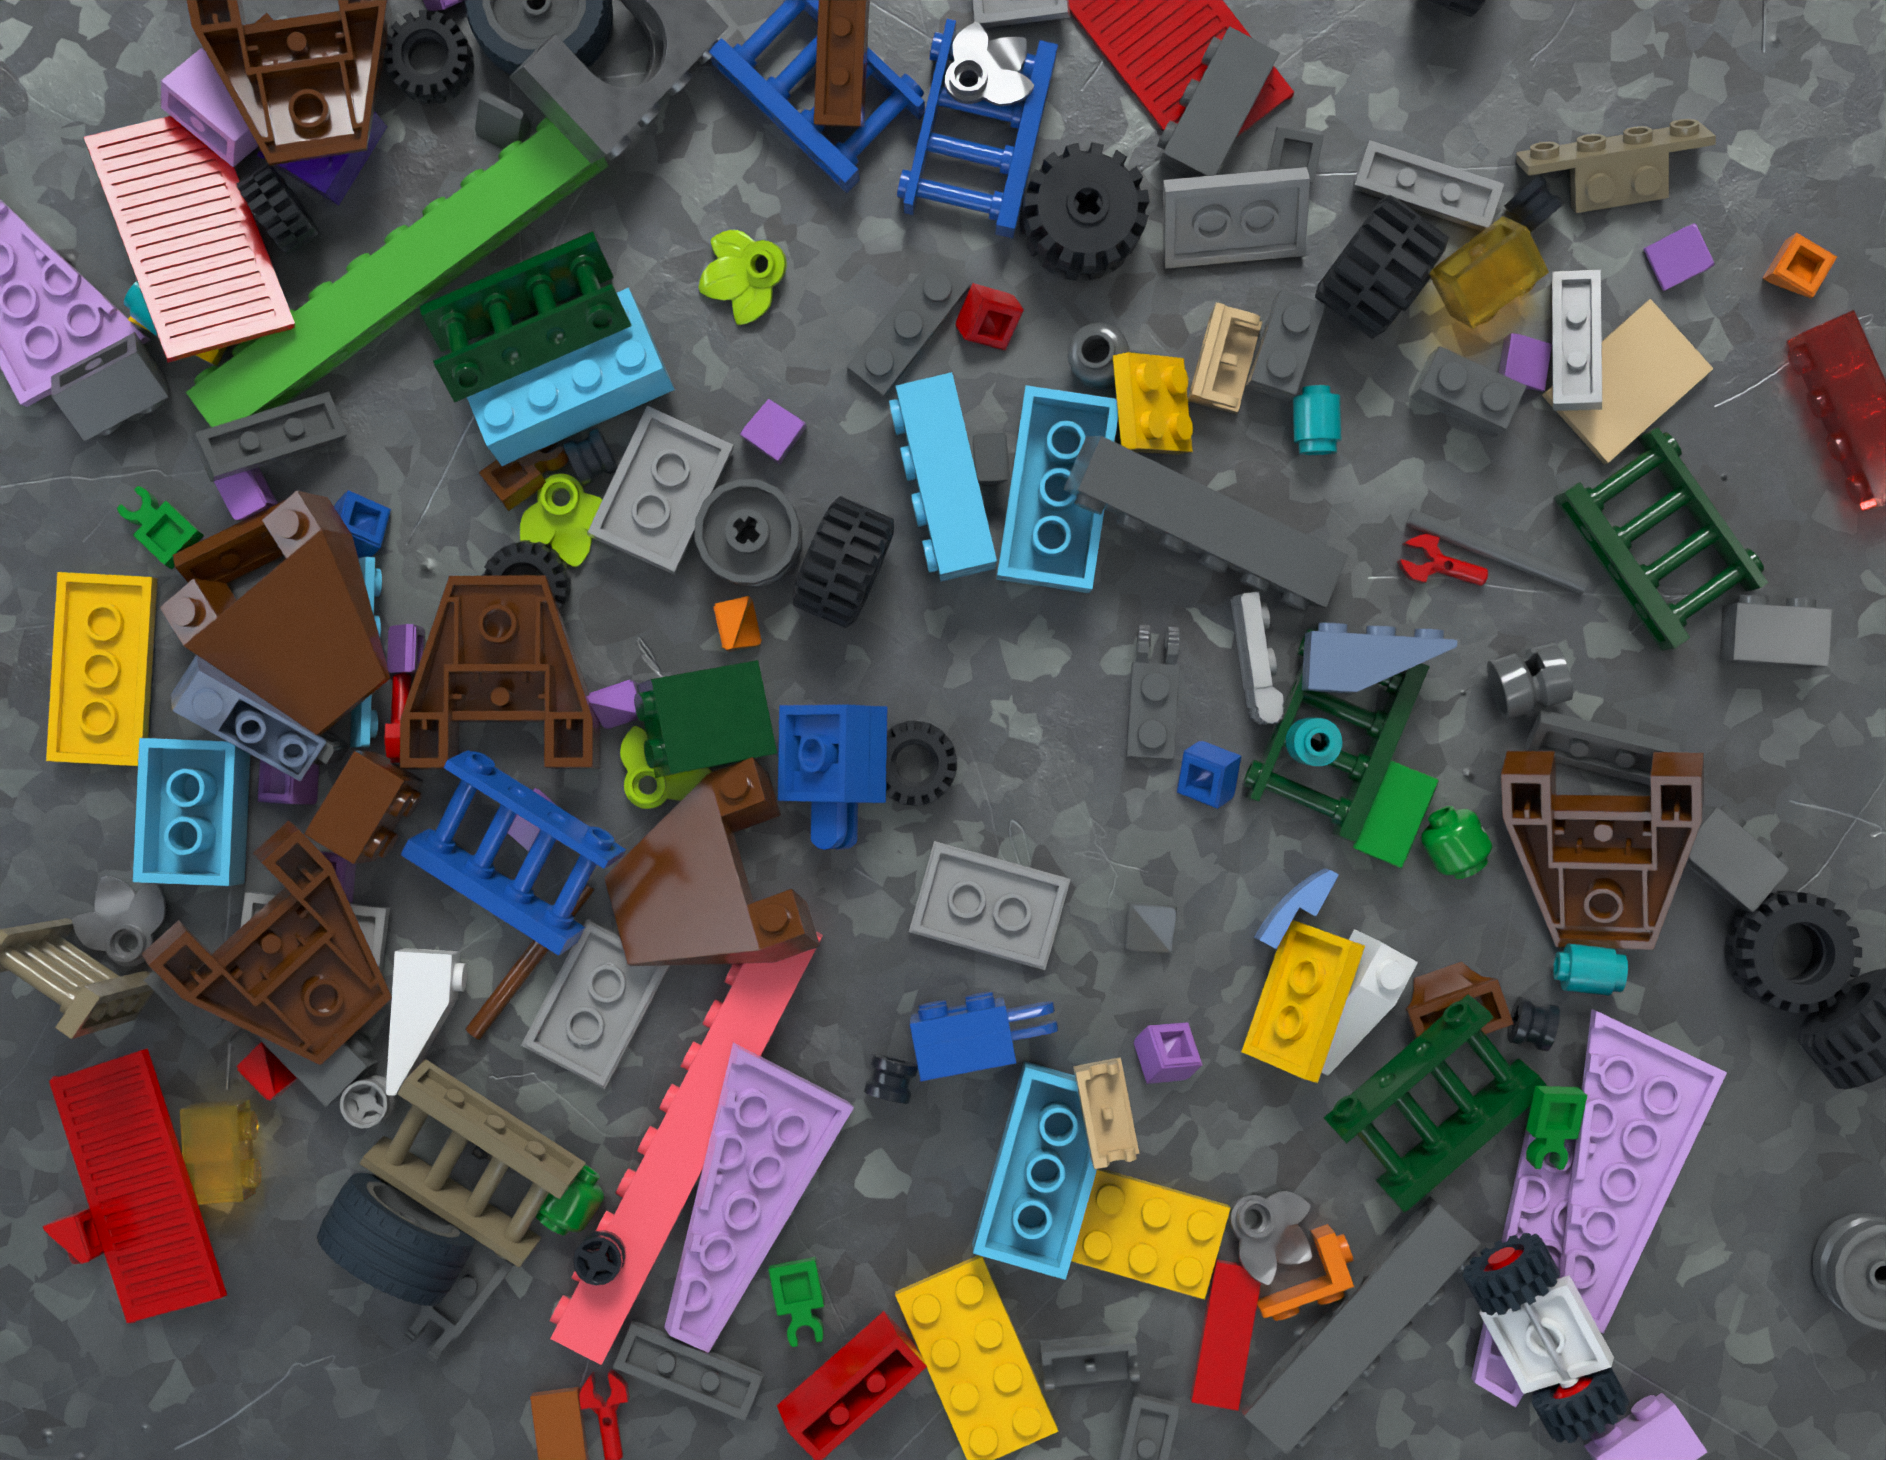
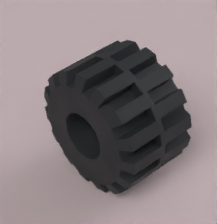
[1020,142,1150,281]
[1315,194,1449,339]

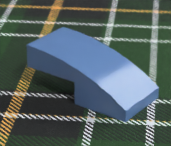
[1254,868,1339,949]

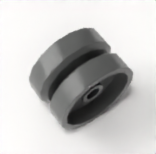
[695,479,803,588]
[1813,1213,1886,1330]

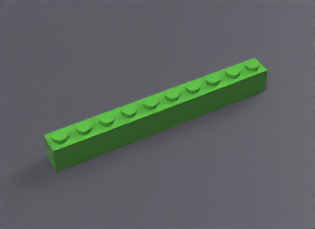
[186,117,609,427]

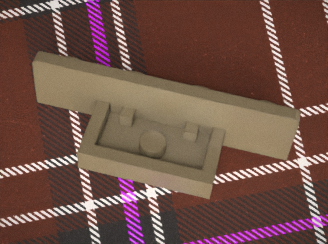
[1516,119,1716,213]

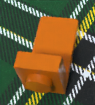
[1257,1224,1354,1321]

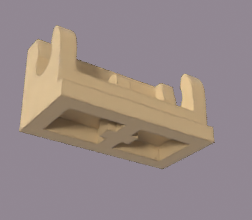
[1188,302,1262,414]
[1073,1057,1139,1170]

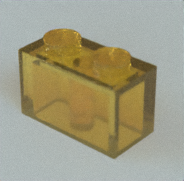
[1429,216,1549,329]
[180,1099,261,1204]

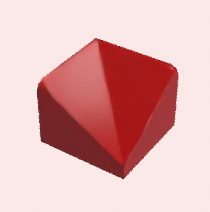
[955,283,1024,351]
[236,1042,298,1100]
[42,1208,104,1264]

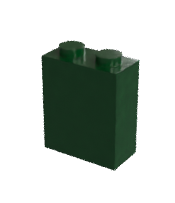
[634,660,777,778]

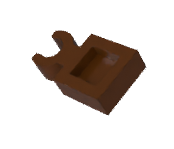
[478,443,569,511]

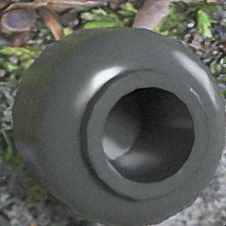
[1068,323,1132,390]

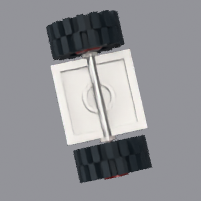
[1462,1233,1629,1443]

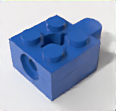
[778,705,887,850]
[910,991,1058,1081]

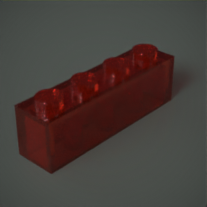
[1787,310,1886,512]

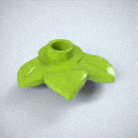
[698,230,787,325]
[520,474,602,567]
[620,726,712,809]

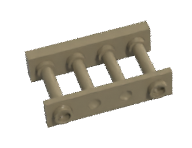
[0,918,154,1039]
[359,1059,586,1268]

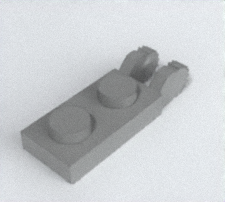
[1230,591,1285,725]

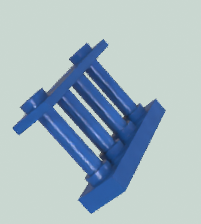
[708,0,925,193]
[897,19,1058,239]
[401,750,626,956]

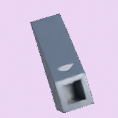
[1302,623,1457,694]
[170,655,326,781]

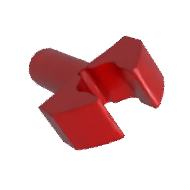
[1397,534,1489,586]
[384,673,412,763]
[579,1369,630,1460]

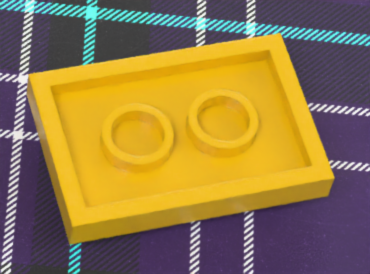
[1241,920,1365,1083]
[1071,1168,1231,1300]

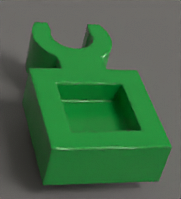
[117,486,205,570]
[1526,1086,1587,1170]
[768,1257,825,1347]

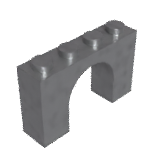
[509,0,729,164]

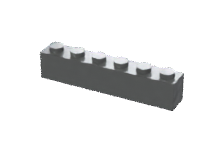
[1063,436,1349,611]
[1239,1197,1481,1455]

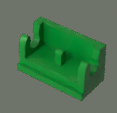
[1352,761,1439,869]

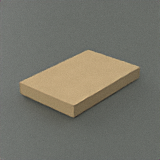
[1542,299,1713,465]

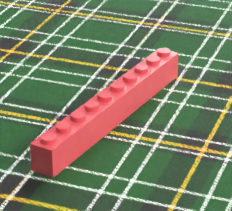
[550,932,823,1365]

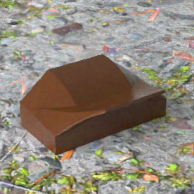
[1405,961,1513,1039]

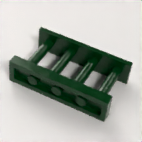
[419,231,632,403]
[1554,427,1768,651]
[1242,622,1430,842]
[1323,994,1547,1213]

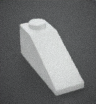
[1322,929,1418,1076]
[386,948,467,1096]

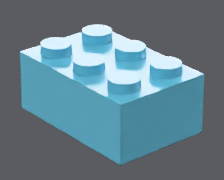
[133,738,250,886]

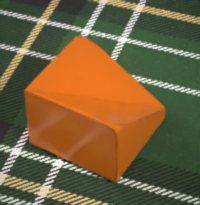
[1763,233,1837,298]
[713,596,762,652]

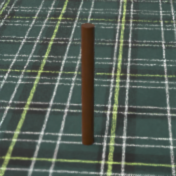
[465,883,595,1040]

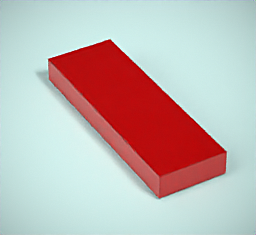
[1190,1259,1261,1411]

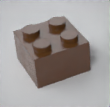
[304,751,424,864]

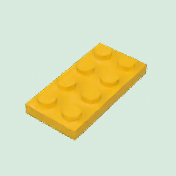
[46,572,158,766]
[895,1255,1058,1460]

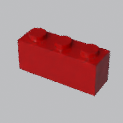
[777,1311,927,1460]

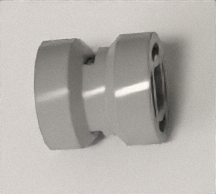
[340,1075,397,1128]

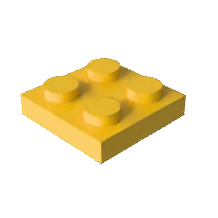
[1113,352,1193,454]

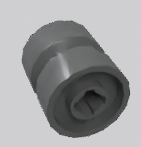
[1487,642,1573,719]

